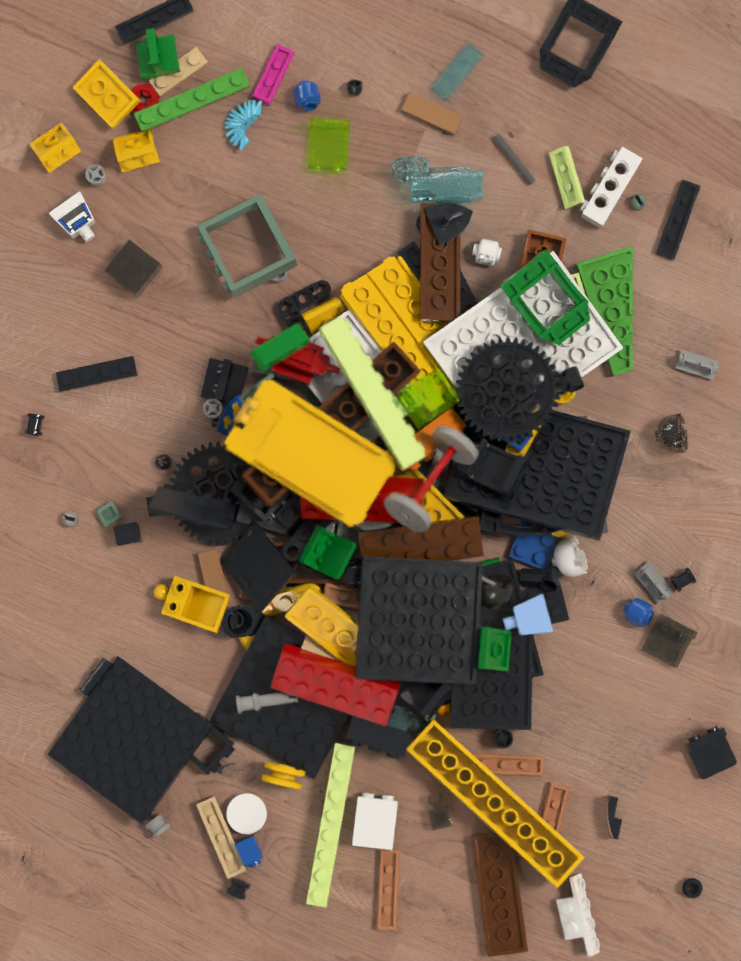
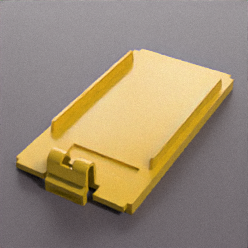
[339,256,460,414]
[224,379,396,527]

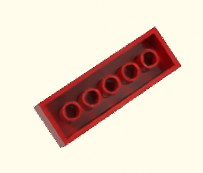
[300,477,425,523]
[270,643,400,726]

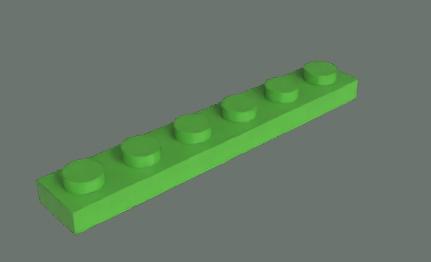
[134,68,250,133]

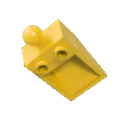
[154,576,231,633]

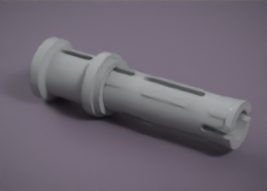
[236,692,298,714]

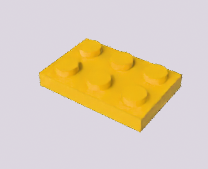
[72,59,141,129]

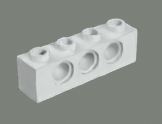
[580,146,643,229]

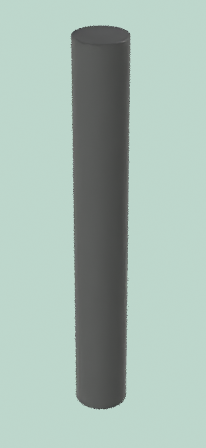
[493,134,536,185]

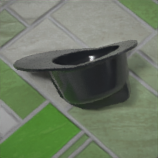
[221,604,267,638]

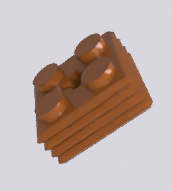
[519,230,566,269]

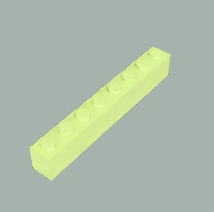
[319,316,425,471]
[306,743,355,907]

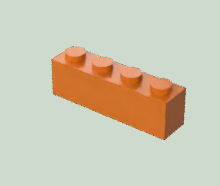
[390,408,467,475]

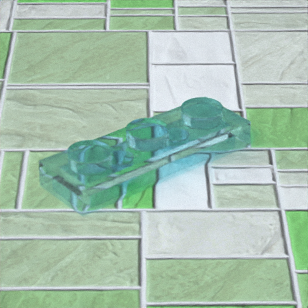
[431,43,484,101]

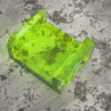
[308,118,350,173]
[395,368,460,429]

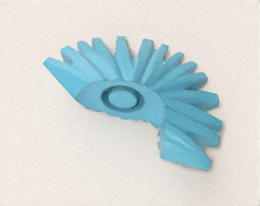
[225,100,262,151]

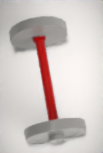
[384,426,478,532]

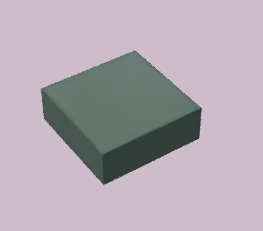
[95,500,123,528]

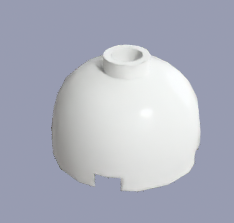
[552,536,588,577]

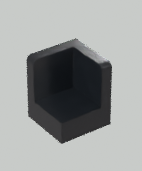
[113,522,142,546]

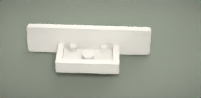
[556,873,600,957]

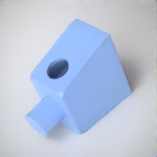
[503,594,553,635]

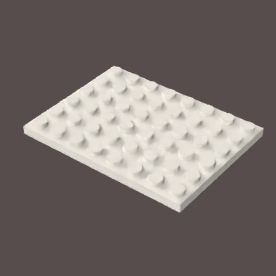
[423,251,623,438]

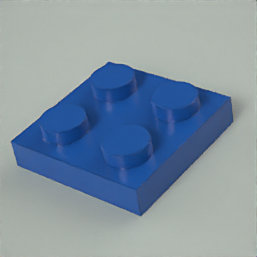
[508,520,559,570]

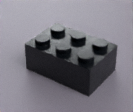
[346,715,411,760]

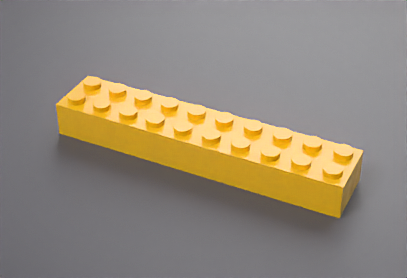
[406,719,585,888]

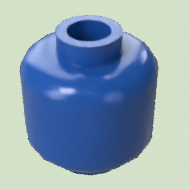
[293,80,321,111]
[623,598,655,627]

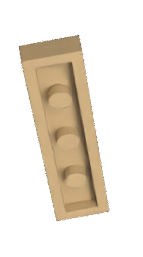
[196,796,247,879]

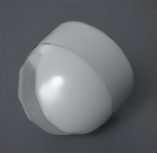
[62,511,78,527]

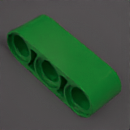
[250,324,311,372]

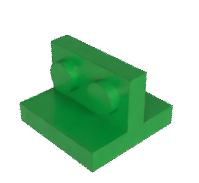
[136,28,181,80]
[477,627,512,671]

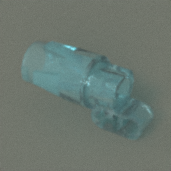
[392,157,483,204]

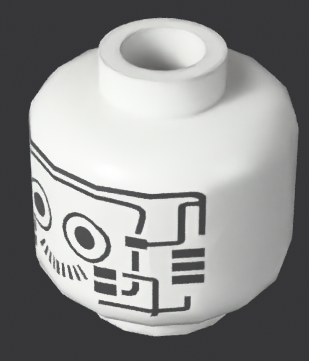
[472,239,502,266]

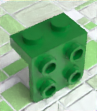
[299,525,356,580]

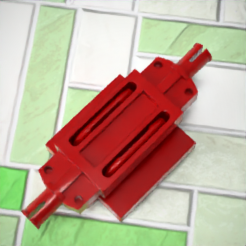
[255,335,341,386]

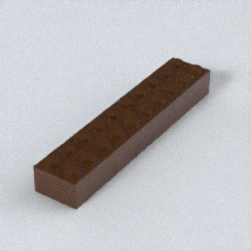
[242,341,421,508]

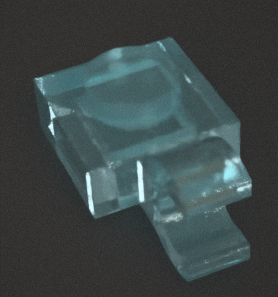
[387,705,425,733]

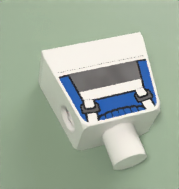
[49,191,96,242]

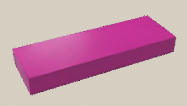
[252,44,295,105]

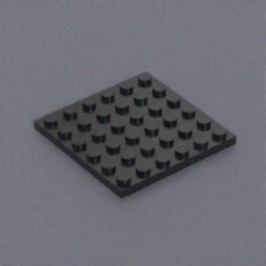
[355,556,483,684]
[209,616,349,779]
[47,656,214,825]

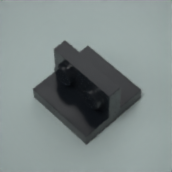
[200,358,248,403]

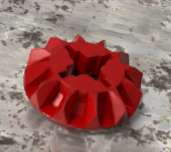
[131,84,159,113]

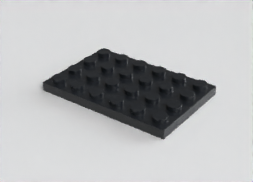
[450,608,533,730]

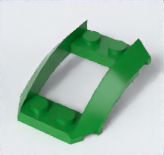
[500,249,590,345]

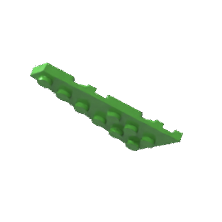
[576,246,633,377]

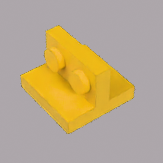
[29,122,81,173]
[113,130,160,172]
[301,297,346,336]

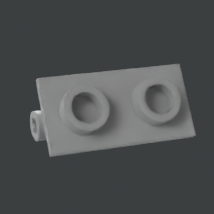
[675,349,719,380]
[634,561,674,604]

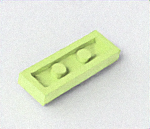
[549,146,585,209]

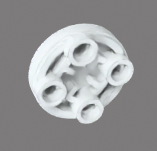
[226,793,267,834]

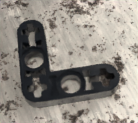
[278,280,331,338]

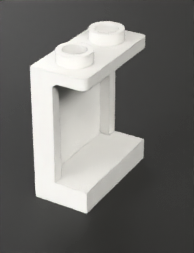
[352,793,398,850]

